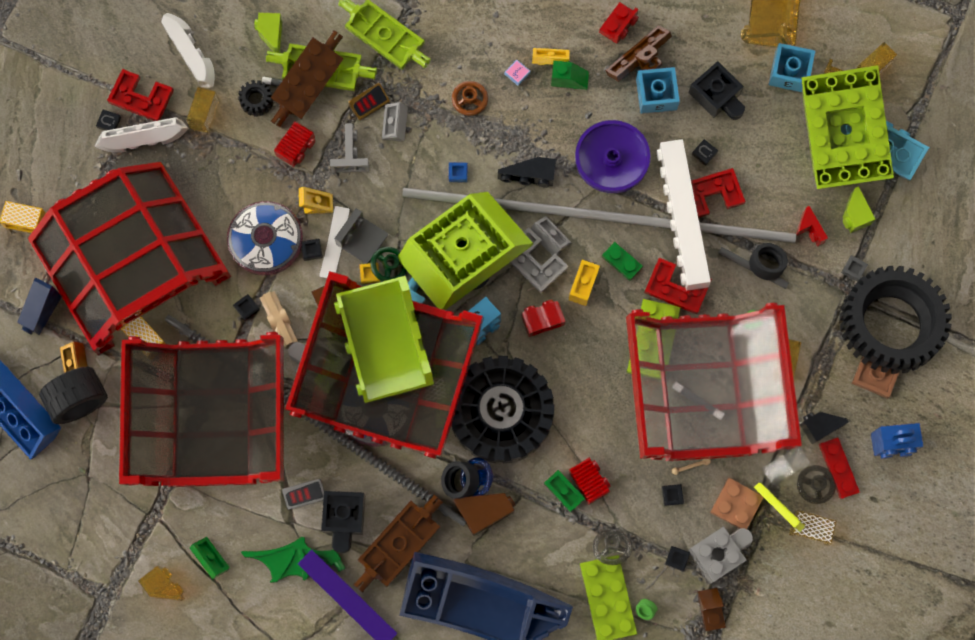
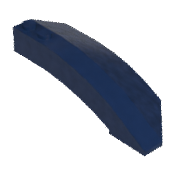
[399,552,573,640]

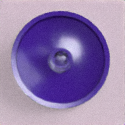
[575,120,650,193]

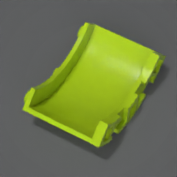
[334,276,434,403]

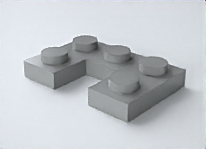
[510,227,569,293]

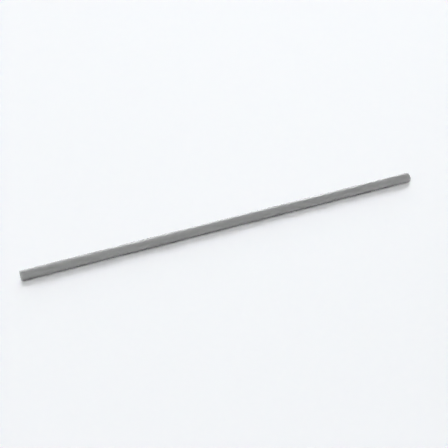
[402,188,796,243]

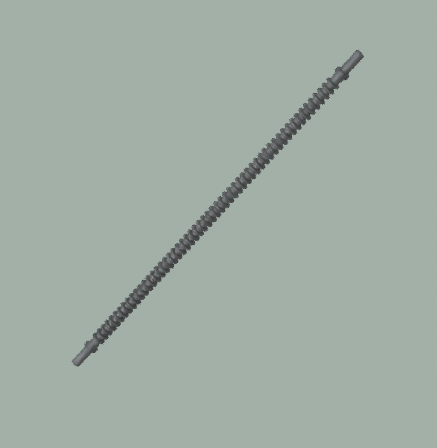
[164,315,466,527]

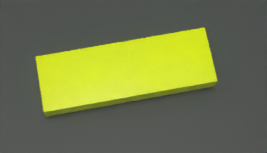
[754,483,805,532]

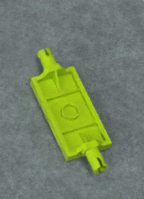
[338,0,431,70]
[266,43,377,91]

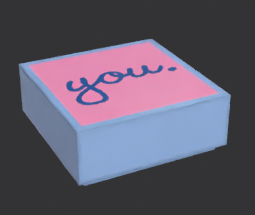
[504,60,530,86]

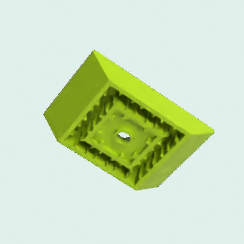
[801,65,894,189]
[398,192,533,310]

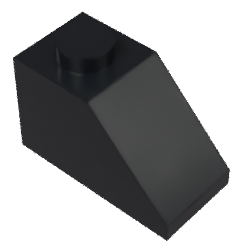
[800,412,849,444]

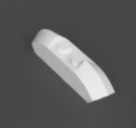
[161,13,215,88]
[95,117,188,152]

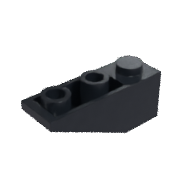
[497,157,556,188]

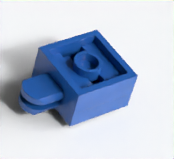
[871,423,923,459]

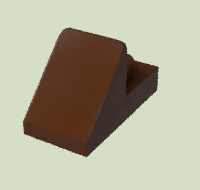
[697,588,726,631]

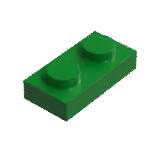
[602,242,643,281]
[544,470,585,513]
[190,537,230,579]

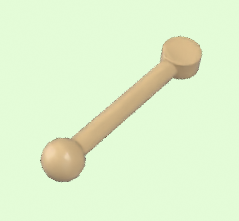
[672,459,711,475]

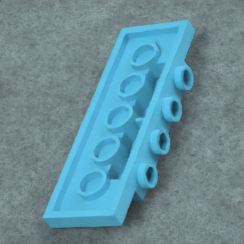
[841,121,929,181]

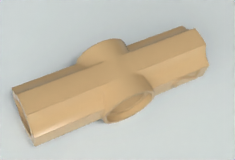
[260,291,298,349]

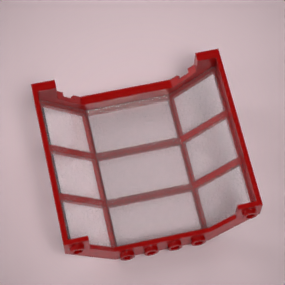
[626,302,802,461]

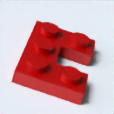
[107,69,174,121]
[691,168,746,218]
[644,258,712,315]

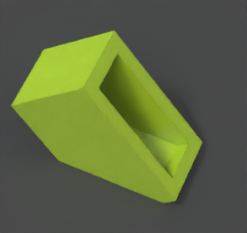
[254,12,283,53]
[843,186,875,233]

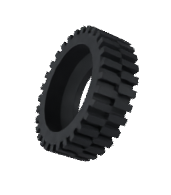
[839,266,952,374]

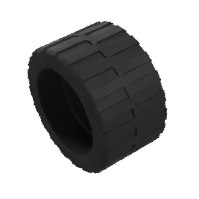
[39,367,108,424]

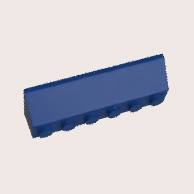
[0,360,61,460]

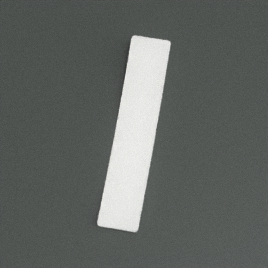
[319,206,349,278]

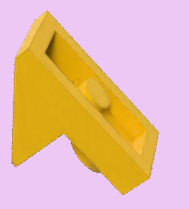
[299,187,333,214]

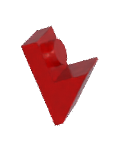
[796,206,828,247]

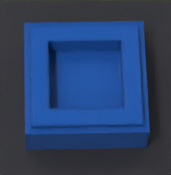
[449,162,468,182]

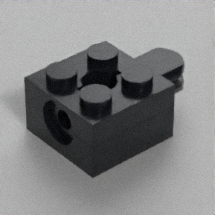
[688,61,745,120]
[321,491,366,554]

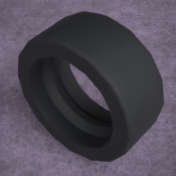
[749,243,788,280]
[441,461,479,499]

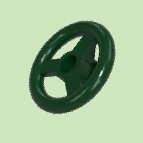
[370,247,407,282]

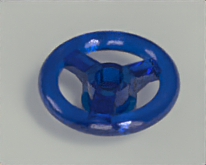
[460,458,493,496]

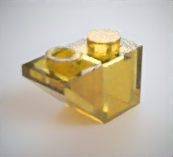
[138,566,185,601]

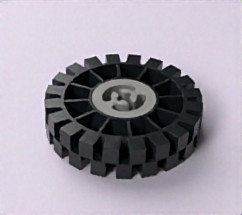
[449,355,555,464]

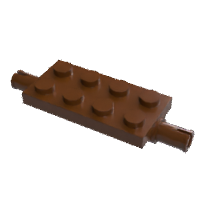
[271,30,343,128]
[354,494,443,593]

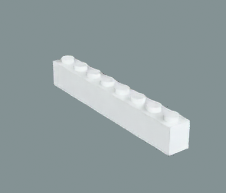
[657,139,711,291]

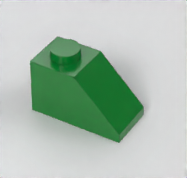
[551,61,589,90]

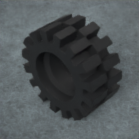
[238,80,273,117]

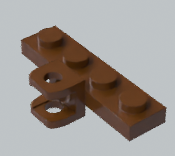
[605,25,672,82]

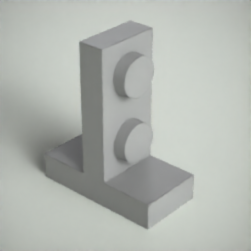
[330,123,369,173]

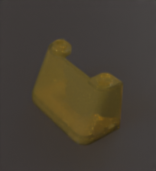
[741,0,800,48]

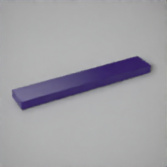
[298,549,397,640]

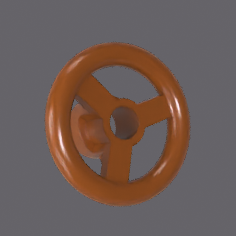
[452,81,488,116]

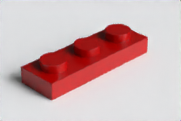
[818,437,860,499]

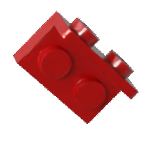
[599,2,639,44]

